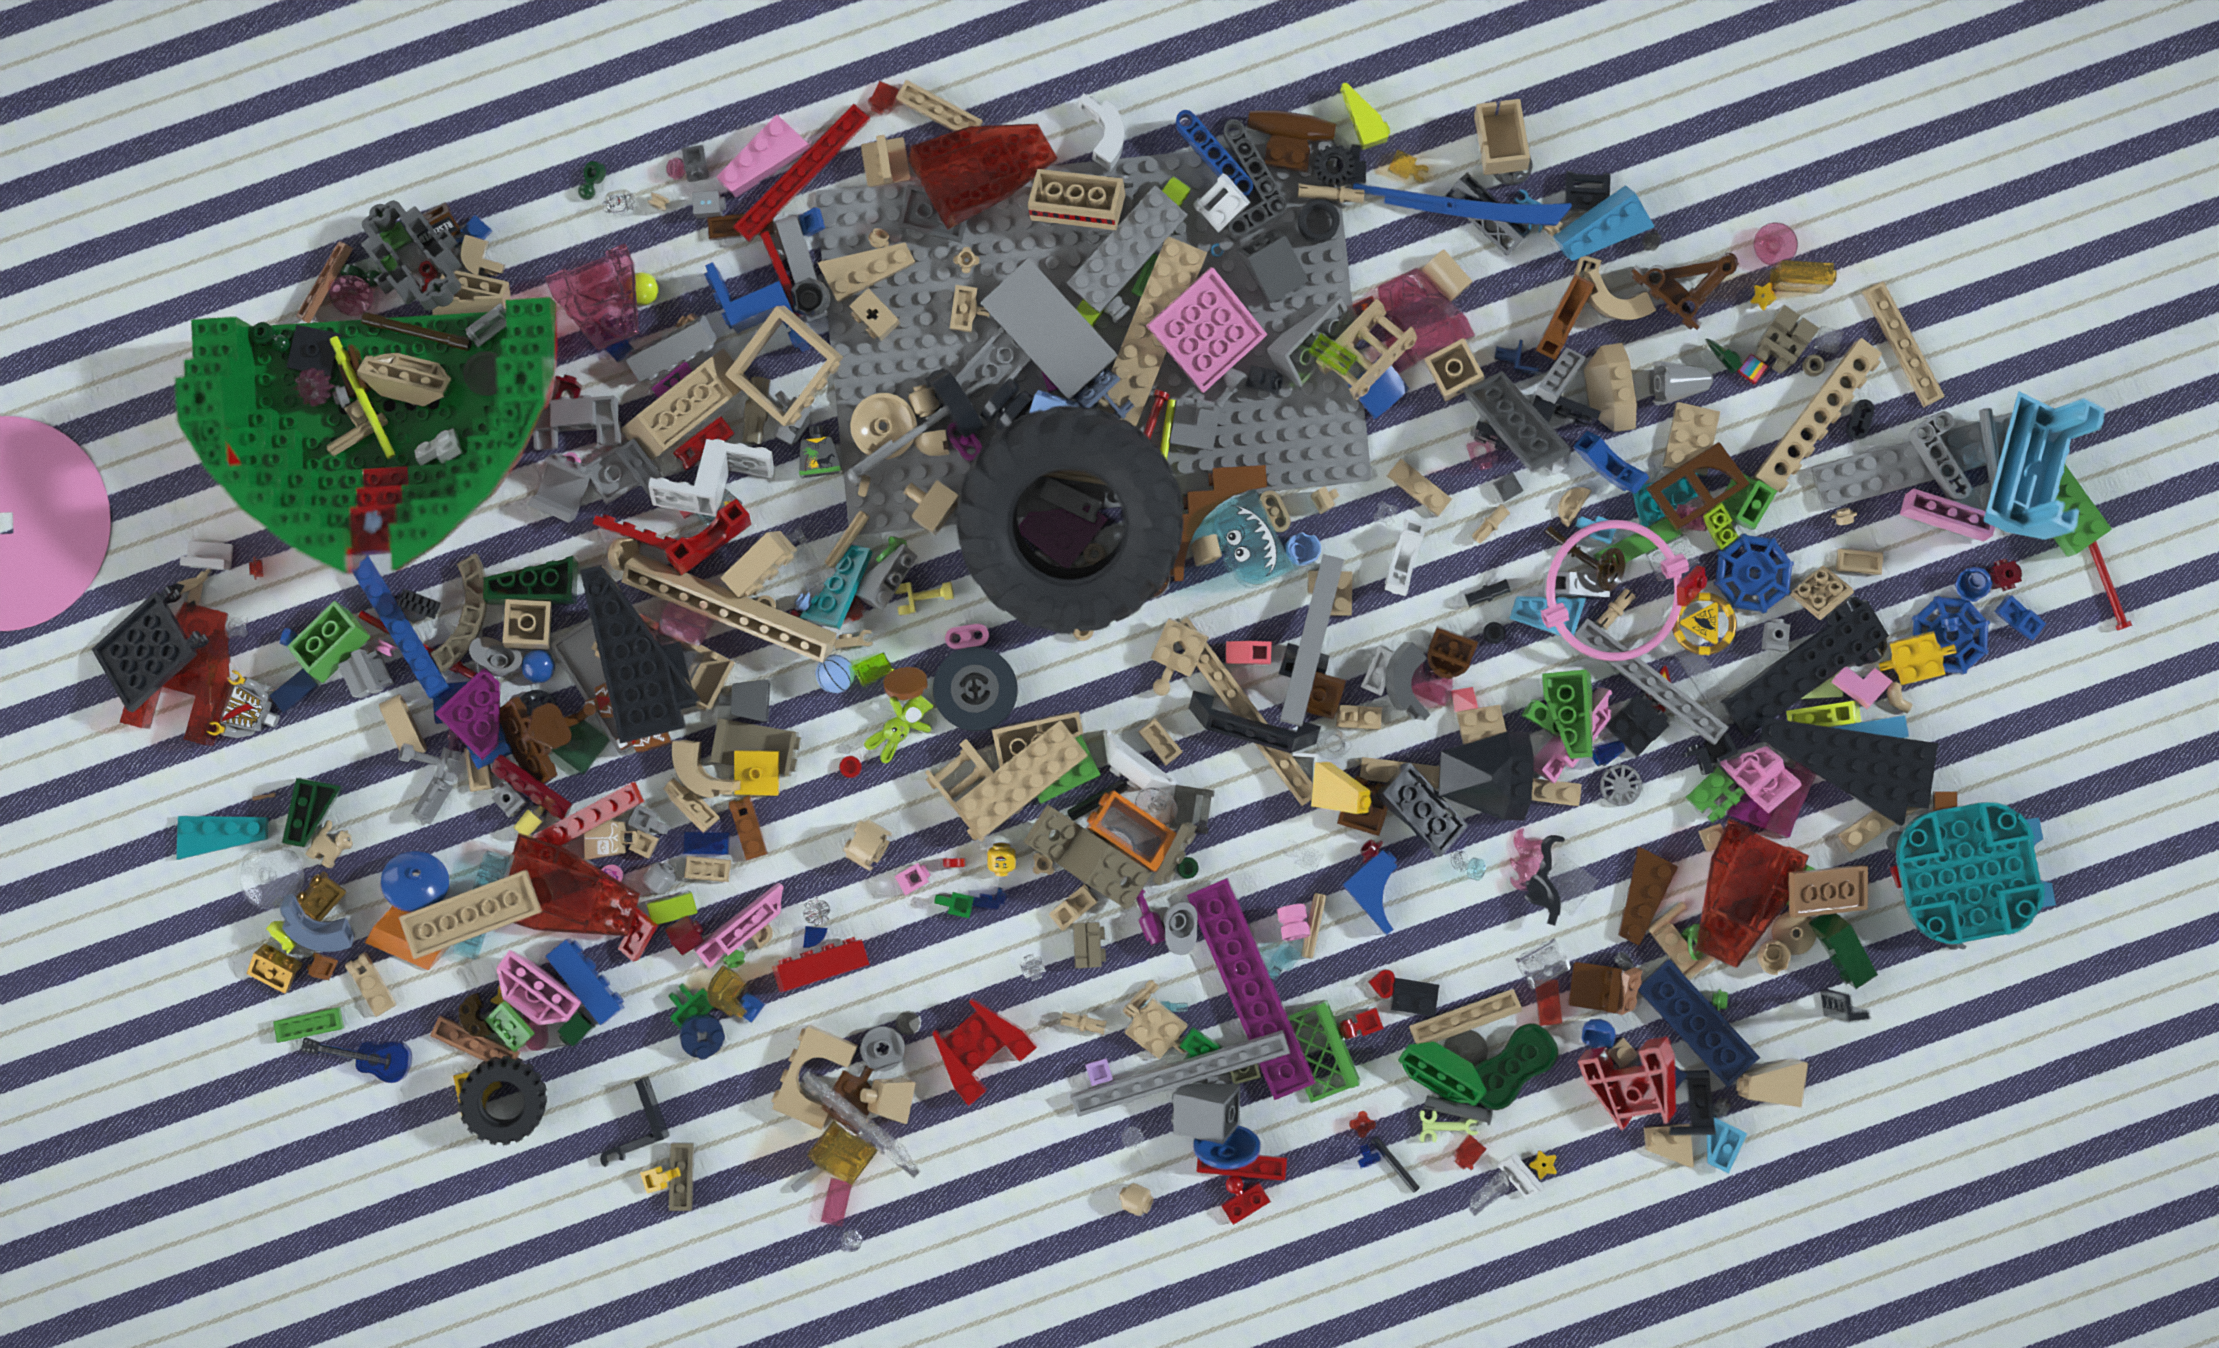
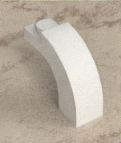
[1078,94,1124,172]
[1385,519,1426,596]

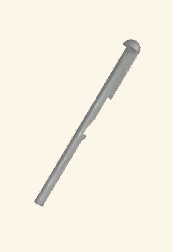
[847,375,993,484]

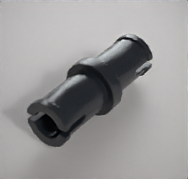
[1464,579,1511,608]

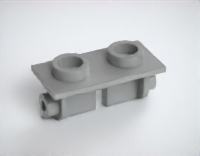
[465,303,506,347]
[411,776,453,825]

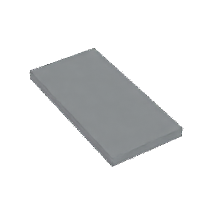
[980,258,1118,400]
[550,618,634,755]

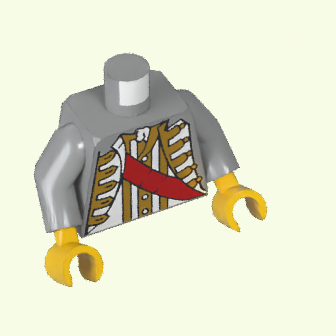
[207,670,279,738]

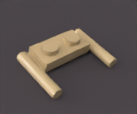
[1647,901,1723,980]

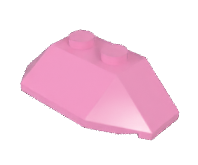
[496,950,582,1025]

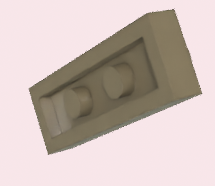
[1153,822,1197,886]
[669,1142,694,1211]

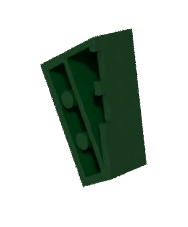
[282,777,344,847]
[1809,913,1878,989]

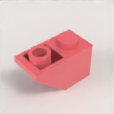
[1225,641,1272,665]

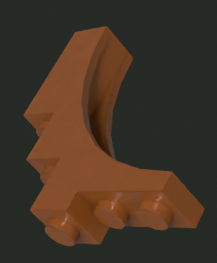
[1170,465,1267,581]

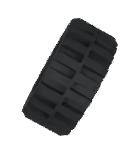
[458,1056,547,1145]

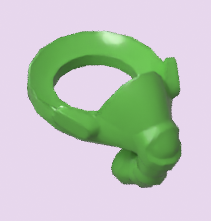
[876,536,908,563]
[1681,923,1709,961]

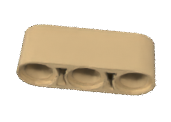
[1191,534,1222,566]
[379,694,427,753]

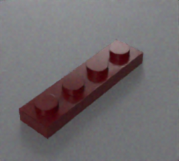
[491,754,573,820]

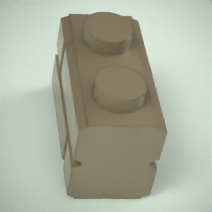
[1073,922,1106,968]

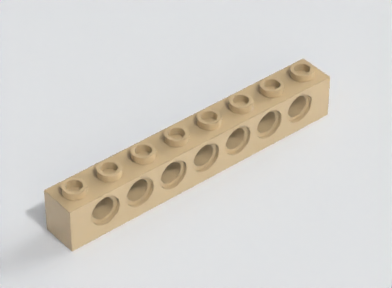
[1752,338,1882,493]

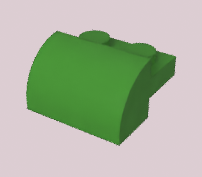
[1722,473,1777,530]

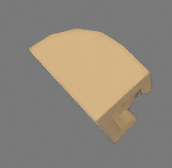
[913,430,949,456]

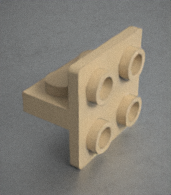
[861,134,911,187]

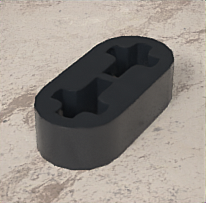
[1846,399,1875,441]

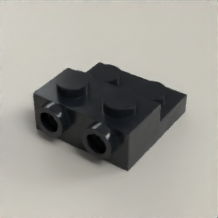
[1605,694,1670,757]

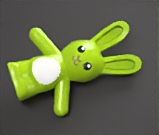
[864,695,934,763]

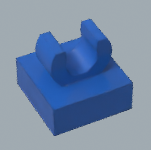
[734,991,766,1023]

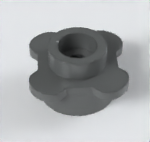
[1713,1097,1731,1119]

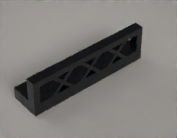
[1444,173,1531,256]
[1820,989,1870,1023]

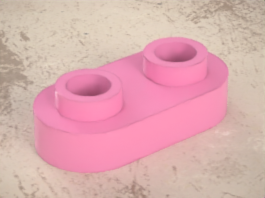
[945,624,989,650]

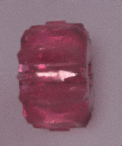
[293,368,334,406]

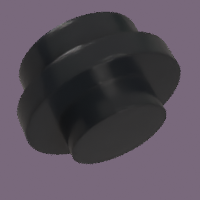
[1483,622,1505,644]

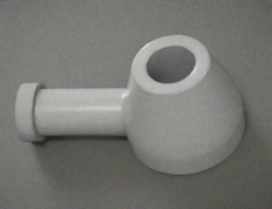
[1214,368,1248,408]

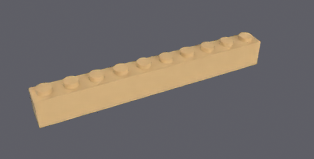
[621,553,837,663]

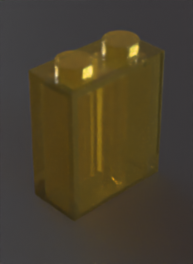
[1770,260,1837,294]
[807,1119,879,1185]

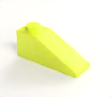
[1340,83,1390,150]
[1786,701,1862,727]

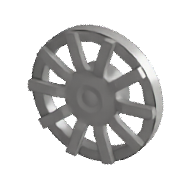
[1600,765,1642,806]

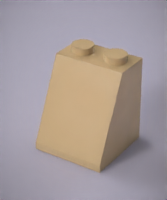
[1736,1058,1808,1108]

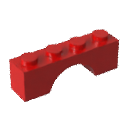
[665,498,752,576]

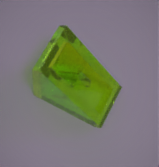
[852,652,894,688]

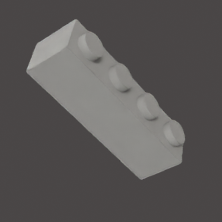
[626,315,717,382]

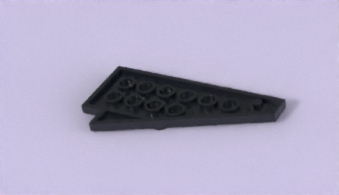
[580,565,701,744]
[1760,717,1938,826]

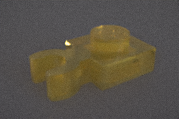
[1388,149,1429,183]

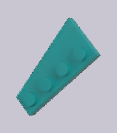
[800,544,873,629]
[176,816,269,860]

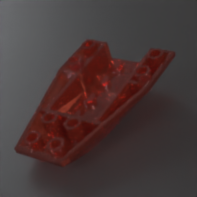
[1696,818,1809,968]
[509,833,641,936]

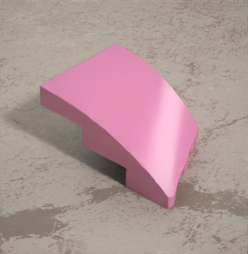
[1720,746,1802,813]

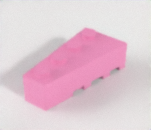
[717,114,810,198]

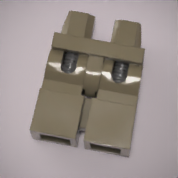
[1754,305,1820,374]

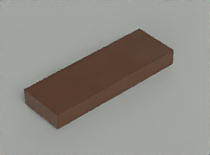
[707,213,775,240]

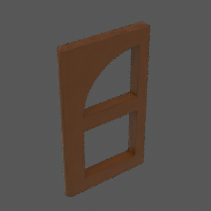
[1646,442,1750,531]

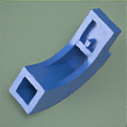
[1573,431,1649,494]

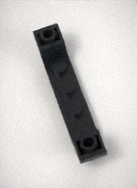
[1189,690,1321,753]

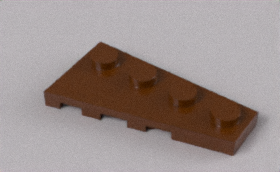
[1618,846,1678,945]

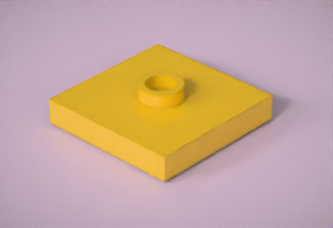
[734,750,779,796]

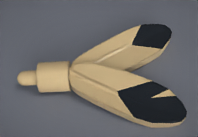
[171,568,211,612]

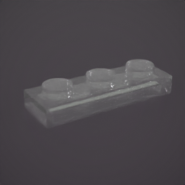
[1674,642,1729,709]

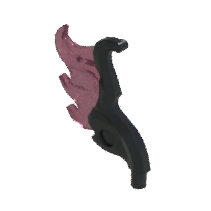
[1510,828,1565,926]

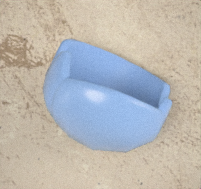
[1285,532,1321,566]

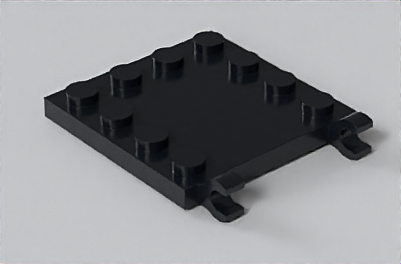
[91,585,209,713]

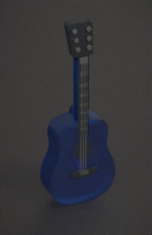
[301,1037,412,1083]

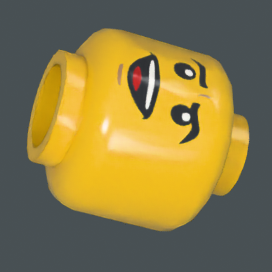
[987,842,1016,877]

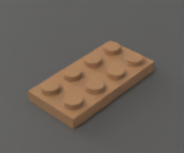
[1789,865,1868,918]

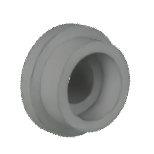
[332,386,351,408]

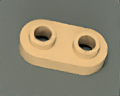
[1259,490,1291,533]

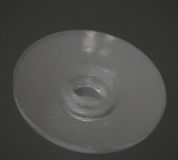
[1135,788,1178,825]

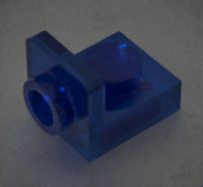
[973,887,1007,910]

